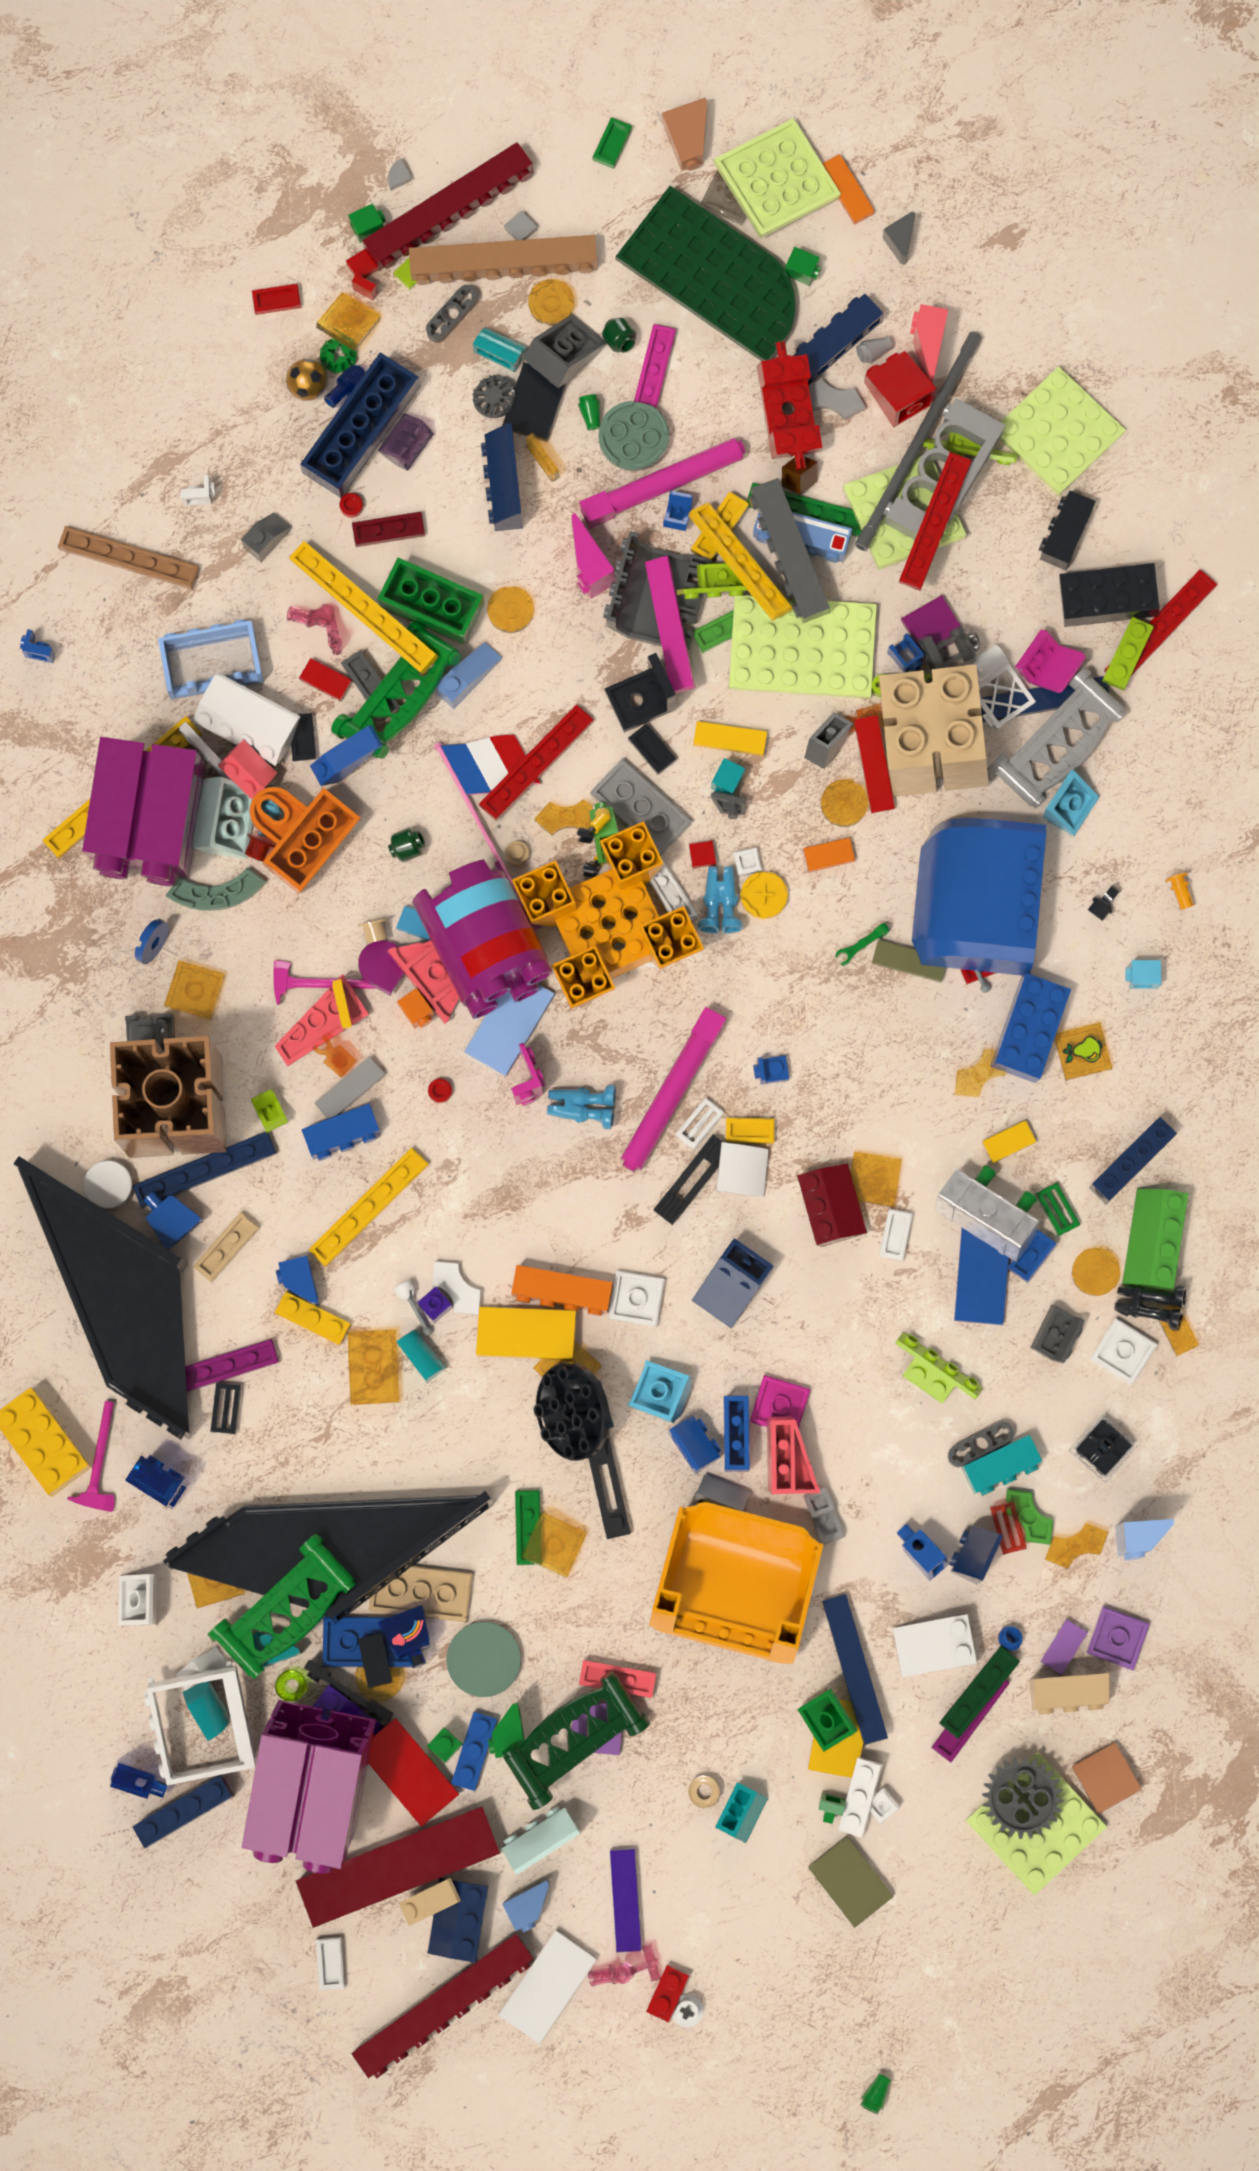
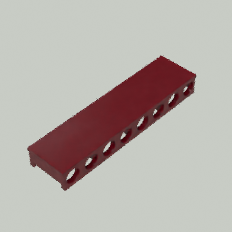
[295,1806,500,1928]

